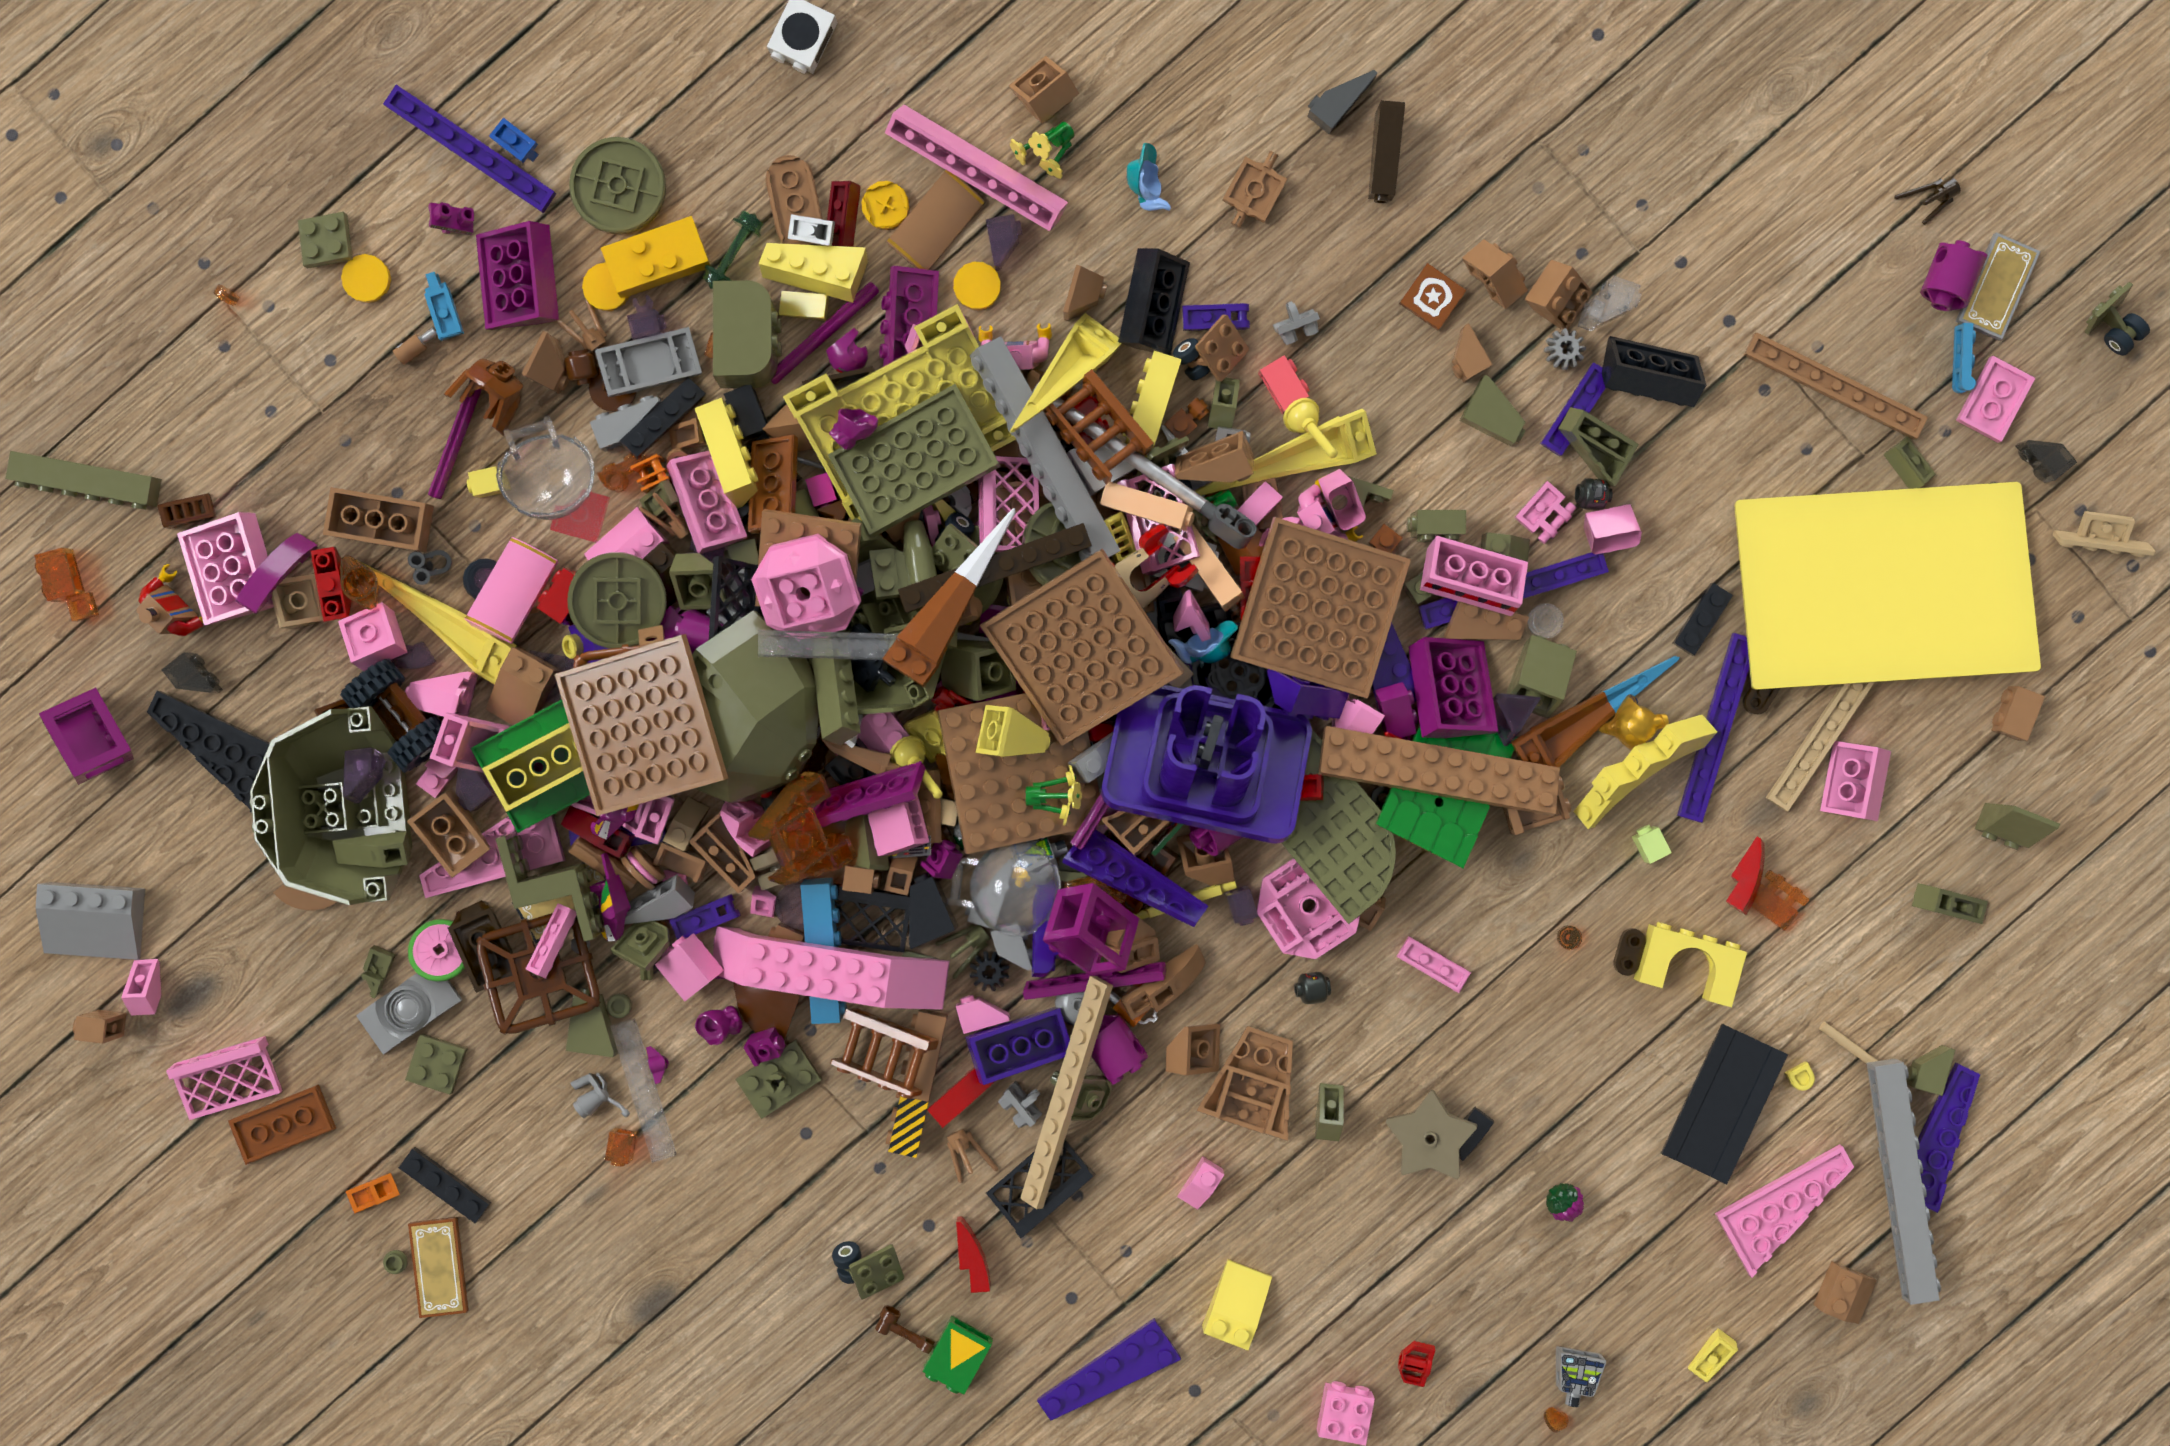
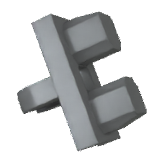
[1273,301,1320,345]
[998,1081,1042,1128]

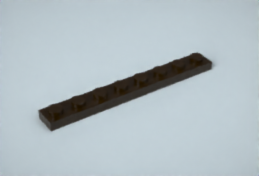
[898,523,1092,613]

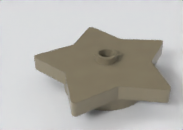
[1386,1090,1478,1179]

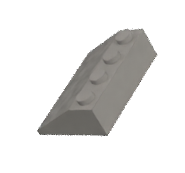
[36,882,145,960]

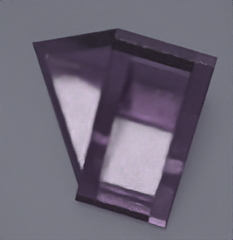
[1493,693,1541,746]

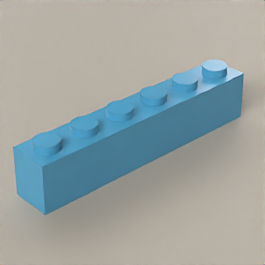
[800,878,847,1024]

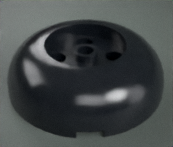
[1192,623,1275,707]

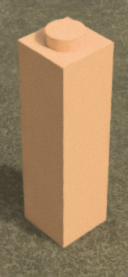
[1100,482,1195,531]
[1173,524,1245,612]

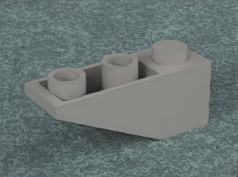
[590,395,662,452]

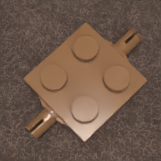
[1222,151,1287,228]

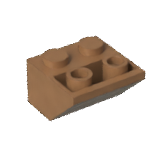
[1524,260,1593,330]

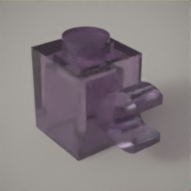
[627,295,667,340]

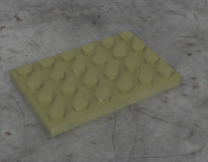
[828,384,1001,537]

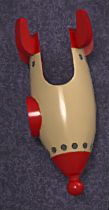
[1112,524,1199,609]

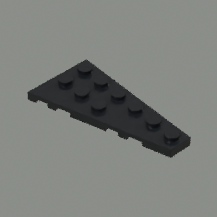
[147,691,270,813]

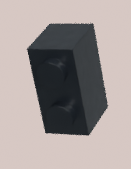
[724,385,768,441]

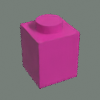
[805,473,839,509]

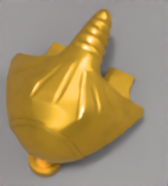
[1599,694,1669,751]

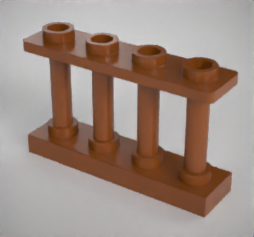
[1045,369,1154,485]
[830,1008,939,1099]

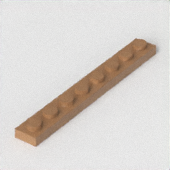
[1744,332,1928,440]

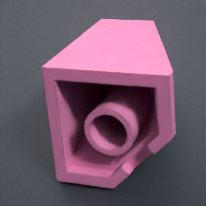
[405,672,478,717]
[1332,695,1385,734]

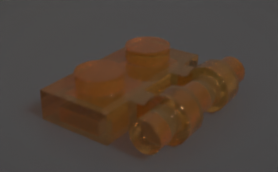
[1751,870,1809,931]

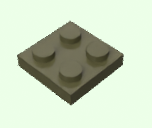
[298,212,353,269]
[405,1034,467,1095]

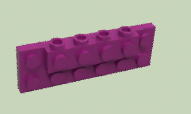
[879,265,939,368]
[785,761,926,836]

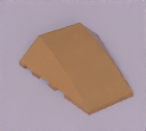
[1196,1026,1293,1141]

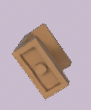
[1503,775,1571,835]

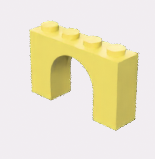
[1634,922,1747,1007]

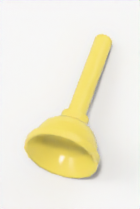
[1283,398,1338,458]
[889,736,943,799]

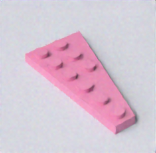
[419,815,565,898]
[1715,1144,1854,1278]

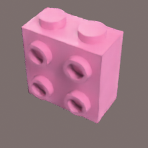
[868,796,929,856]
[655,933,724,1001]
[1317,1381,1375,1446]

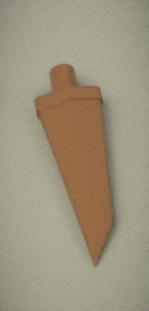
[821,738,900,774]

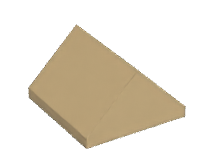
[272,574,323,629]

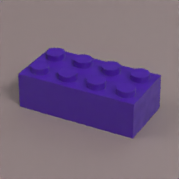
[965,1007,1070,1085]

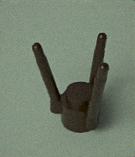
[1894,177,1961,224]

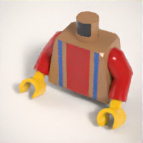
[136,564,204,637]

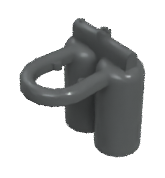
[408,550,452,585]

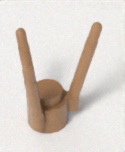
[555,299,607,353]
[639,493,690,539]
[947,1128,998,1183]

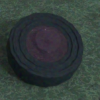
[463,558,497,599]

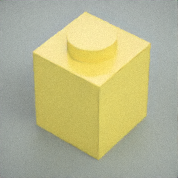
[467,466,507,498]

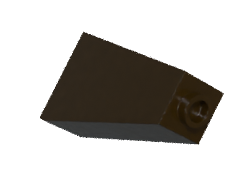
[1368,100,1405,204]

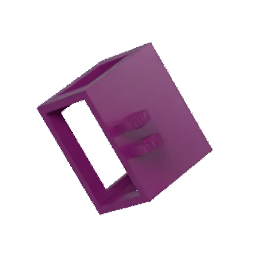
[39,687,134,785]
[1043,883,1139,975]

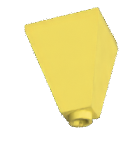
[976,705,1050,757]

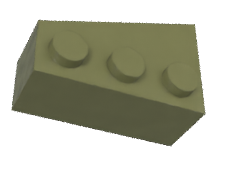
[1558,407,1639,487]

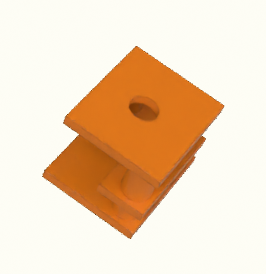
[630,454,672,494]

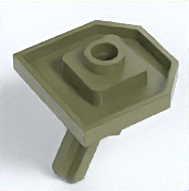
[610,921,670,981]
[1050,1071,1113,1121]

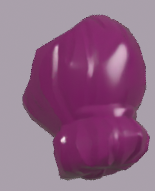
[829,408,878,450]
[695,1005,743,1045]

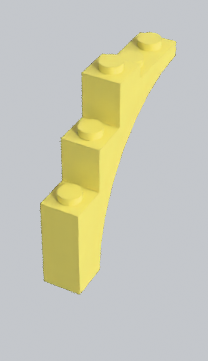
[1573,715,1717,829]

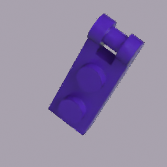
[1182,303,1250,331]
[669,894,741,940]

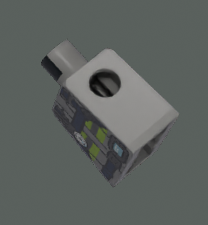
[1556,1346,1606,1407]

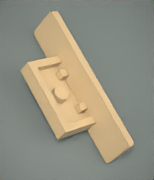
[2053,511,2156,557]

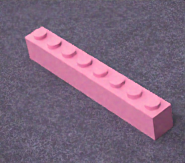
[885,105,1068,231]

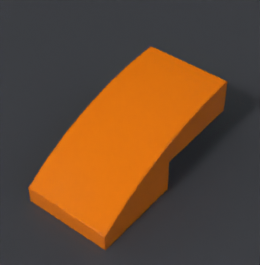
[346,1173,400,1214]

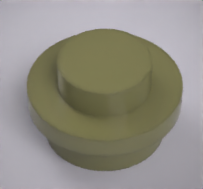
[383,1250,408,1274]

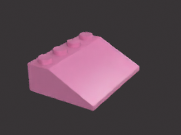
[177,512,274,625]

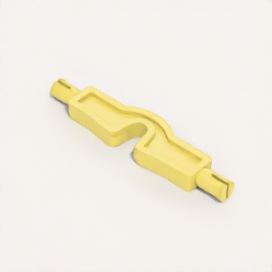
[1137,881,1237,919]

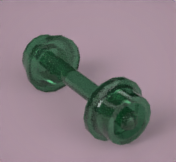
[702,211,763,289]

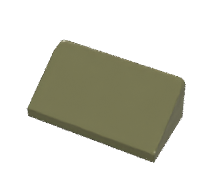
[1884,437,1936,489]

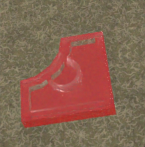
[550,490,610,543]

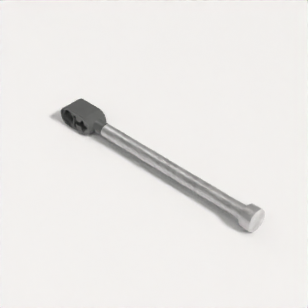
[1032,383,1256,549]

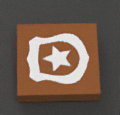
[1399,263,1466,331]

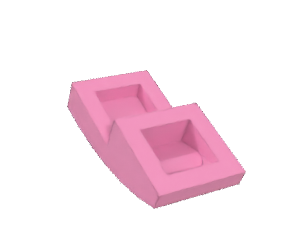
[1237,481,1283,526]

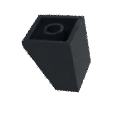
[909,872,958,949]

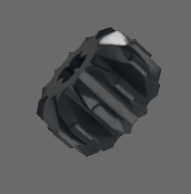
[970,951,1010,991]

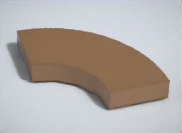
[273,884,338,910]

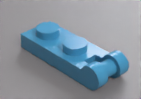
[1952,323,1976,394]

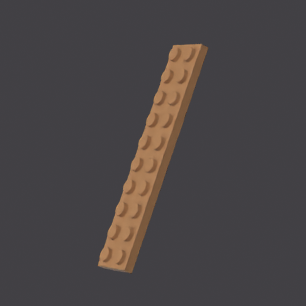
[1318,726,1560,816]

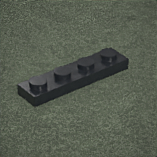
[620,377,706,460]
[398,1147,492,1223]

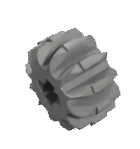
[1544,328,1586,370]

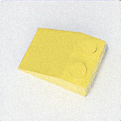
[1202,1259,1272,1350]

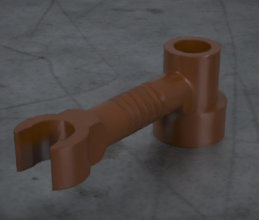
[875,1305,935,1354]

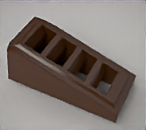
[157,493,216,529]

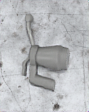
[570,1073,630,1118]

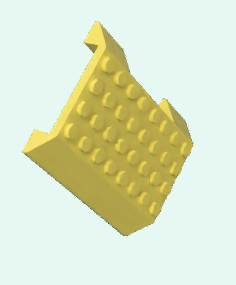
[783,304,1016,521]

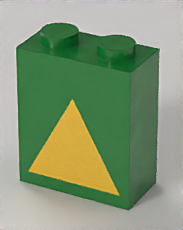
[922,1315,993,1395]

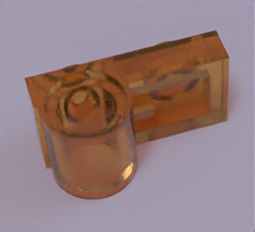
[597,454,646,493]

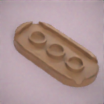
[765,155,823,245]

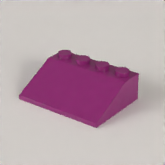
[476,221,559,330]
[1408,637,1498,738]

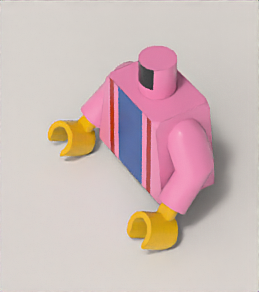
[978,323,1052,369]
[1297,475,1363,542]

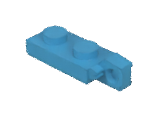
[424,272,464,341]

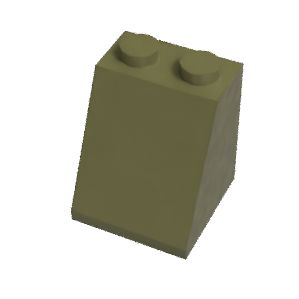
[1503,635,1577,719]
[941,639,1016,701]

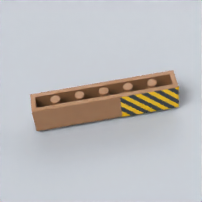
[886,1009,948,1158]

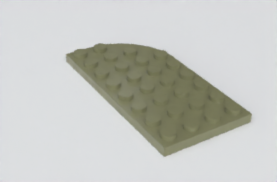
[1282,730,1396,924]

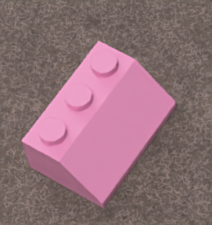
[584,507,670,560]
[1820,741,1891,821]

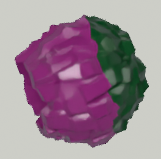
[1546,1183,1584,1222]

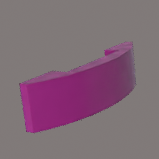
[236,533,318,614]

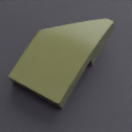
[361,945,396,999]

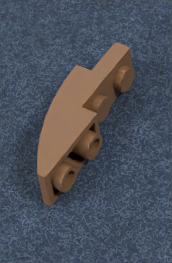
[1120,944,1206,1020]

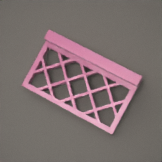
[978,456,1039,552]
[1117,464,1200,575]
[166,1036,282,1120]

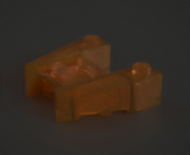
[748,771,857,886]

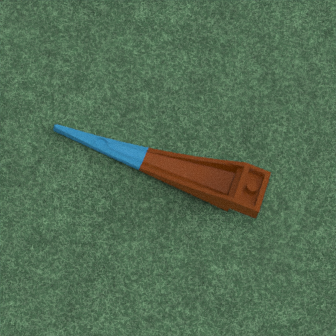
[1511,656,1680,767]

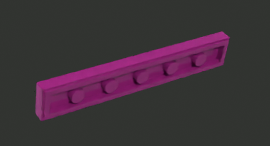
[1023,962,1167,1000]

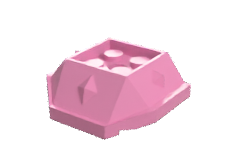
[751,534,861,640]
[1256,858,1360,959]

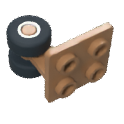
[1173,314,1249,381]

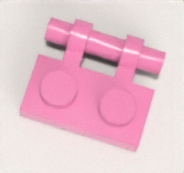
[1514,481,1576,544]

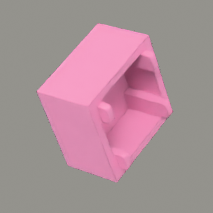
[338,602,408,671]

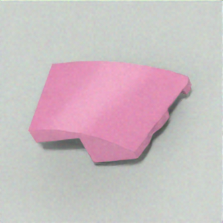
[720,800,784,857]

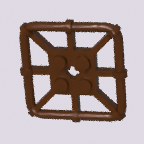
[476,913,601,1035]

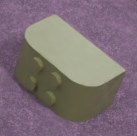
[713,280,782,389]

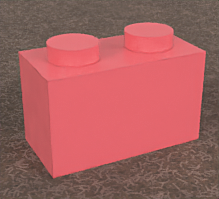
[1258,355,1310,414]

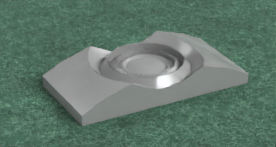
[595,327,702,397]
[357,973,462,1055]

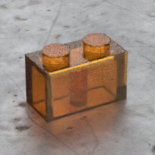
[34,547,86,602]

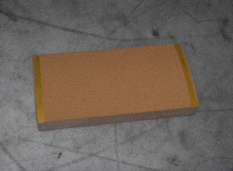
[886,170,985,270]

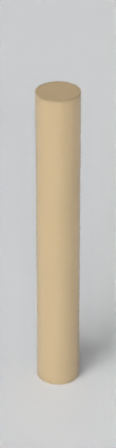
[1819,1022,1878,1064]

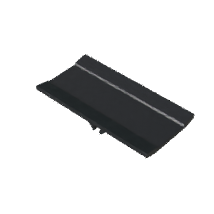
[1661,1024,1788,1185]

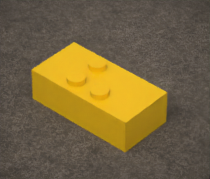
[601,216,711,298]

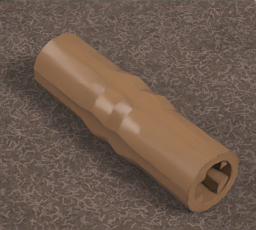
[568,836,637,892]

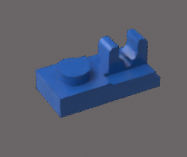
[489,118,539,163]

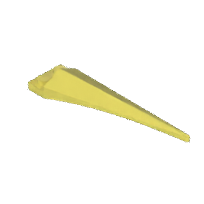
[1010,313,1121,433]
[1194,409,1377,496]
[351,559,517,685]

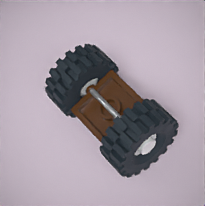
[340,658,442,773]

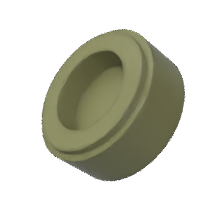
[607,993,632,1018]

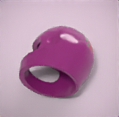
[826,328,868,373]

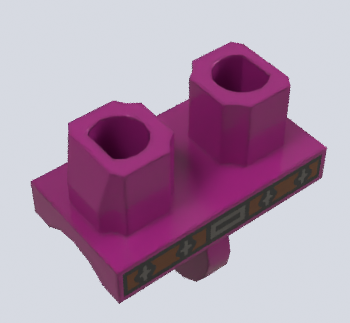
[428,202,474,235]

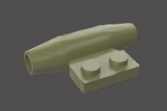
[869,520,937,613]

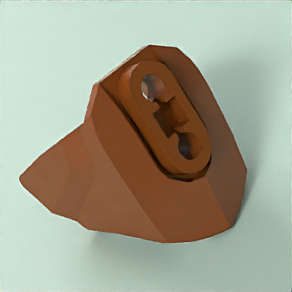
[444,359,523,436]

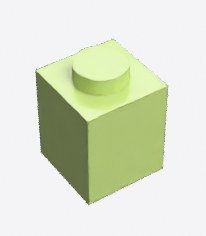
[1632,825,1672,864]

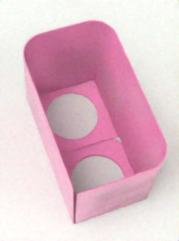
[1318,469,1366,530]
[1584,504,1642,554]

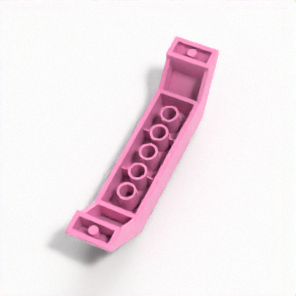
[430,712,675,845]
[713,925,950,1009]

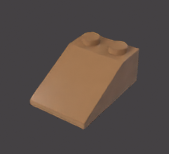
[1174,431,1254,483]
[486,647,562,725]
[407,789,491,878]

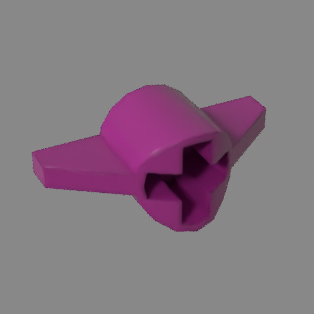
[646,1046,669,1084]

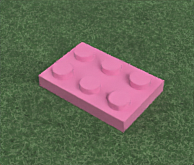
[1956,356,2035,443]

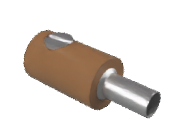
[393,328,437,365]

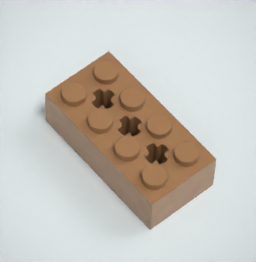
[323,487,434,553]

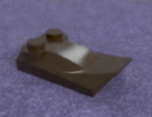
[447,900,513,993]

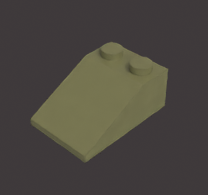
[1975,803,2060,850]

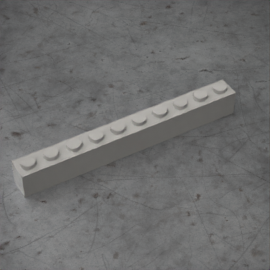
[970,337,1121,561]
[1867,1058,1941,1305]

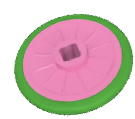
[408,919,465,981]

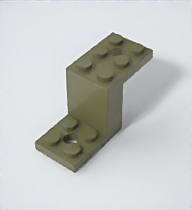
[496,831,604,941]

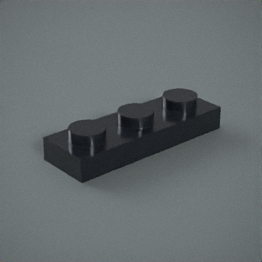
[1672,583,1733,656]

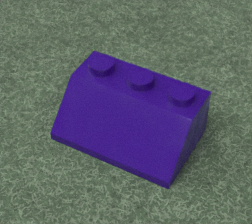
[1267,669,1349,720]

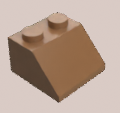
[1009,56,1079,124]
[1813,1261,1877,1324]

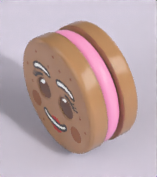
[621,846,666,890]

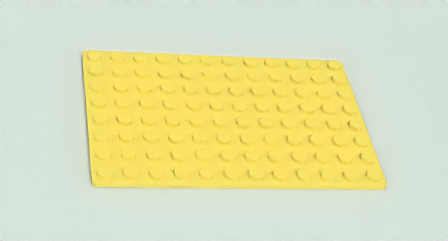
[1734,482,2041,690]

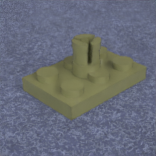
[735,1039,822,1119]

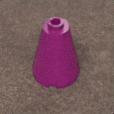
[673,610,724,654]

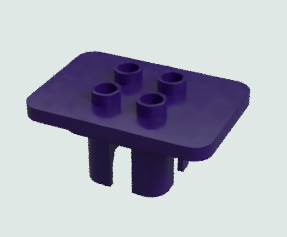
[1101,685,1312,844]

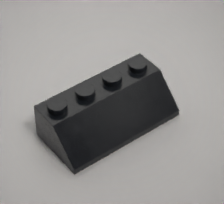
[1118,248,1190,356]
[1602,336,1707,407]

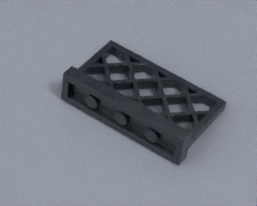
[709,556,764,640]
[833,883,910,953]
[986,1139,1096,1239]

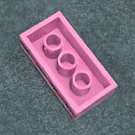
[1420,536,1528,616]

